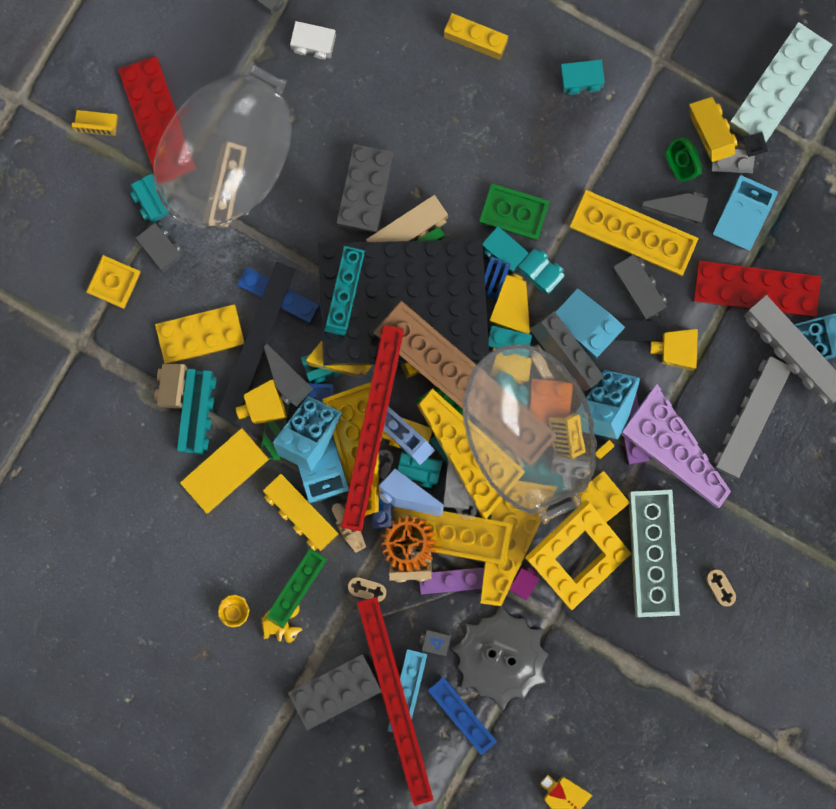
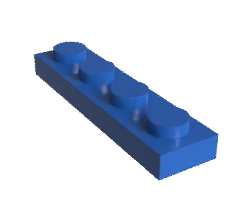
[237,267,319,324]
[428,677,497,755]

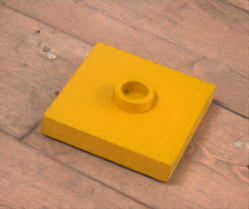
[86,255,141,309]

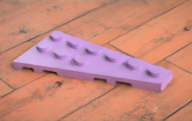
[621,384,731,508]

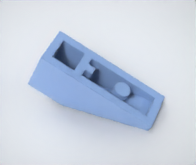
[383,407,435,465]
[379,469,444,516]

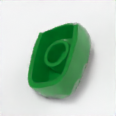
[665,137,702,182]

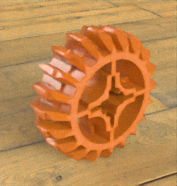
[381,515,437,572]

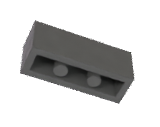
[612,254,667,321]

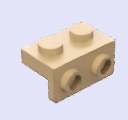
[389,551,432,582]

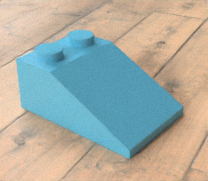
[555,288,625,360]

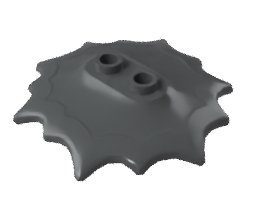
[451,605,549,710]

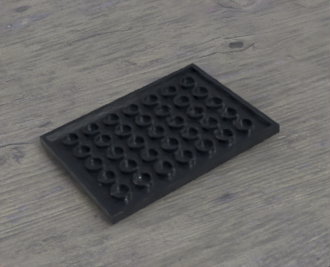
[318,240,490,366]

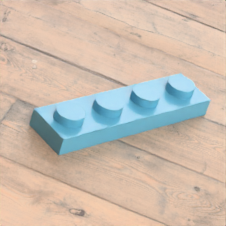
[388,649,427,732]

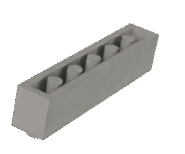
[744,295,836,408]
[713,356,791,479]

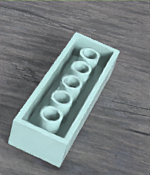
[729,22,832,142]
[628,490,680,617]

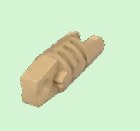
[332,503,366,553]

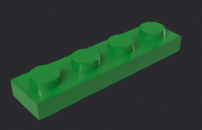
[265,548,327,629]

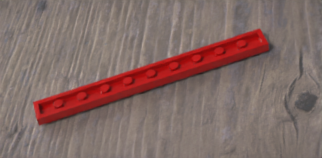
[341,324,404,532]
[357,597,434,806]

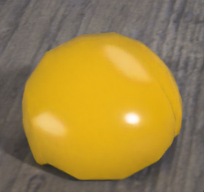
[218,595,250,628]

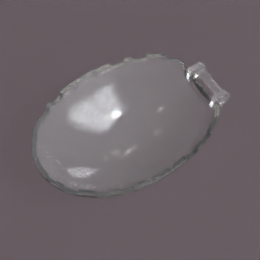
[154,61,292,228]
[463,344,597,524]

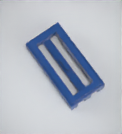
[485,257,511,301]

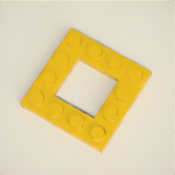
[525,500,632,610]

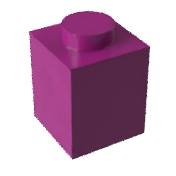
[509,567,539,600]

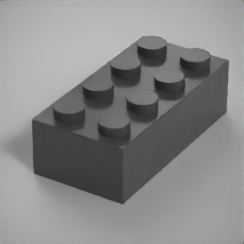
[337,144,394,235]
[288,654,382,730]

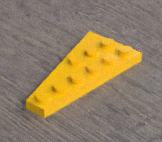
[322,382,379,516]
[417,389,524,520]
[480,482,557,606]

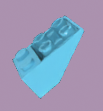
[712,175,778,251]
[794,313,836,360]
[577,370,640,439]
[273,396,342,472]
[298,436,349,504]

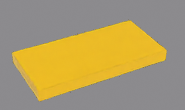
[180,428,269,514]

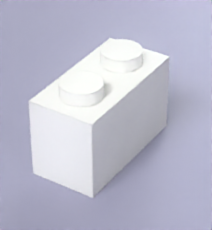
[290,21,336,59]

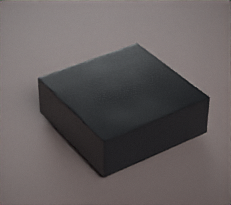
[742,131,768,157]

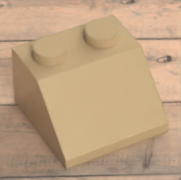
[154,364,188,409]

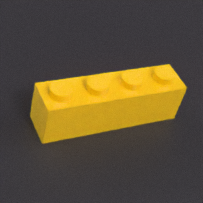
[263,474,339,551]

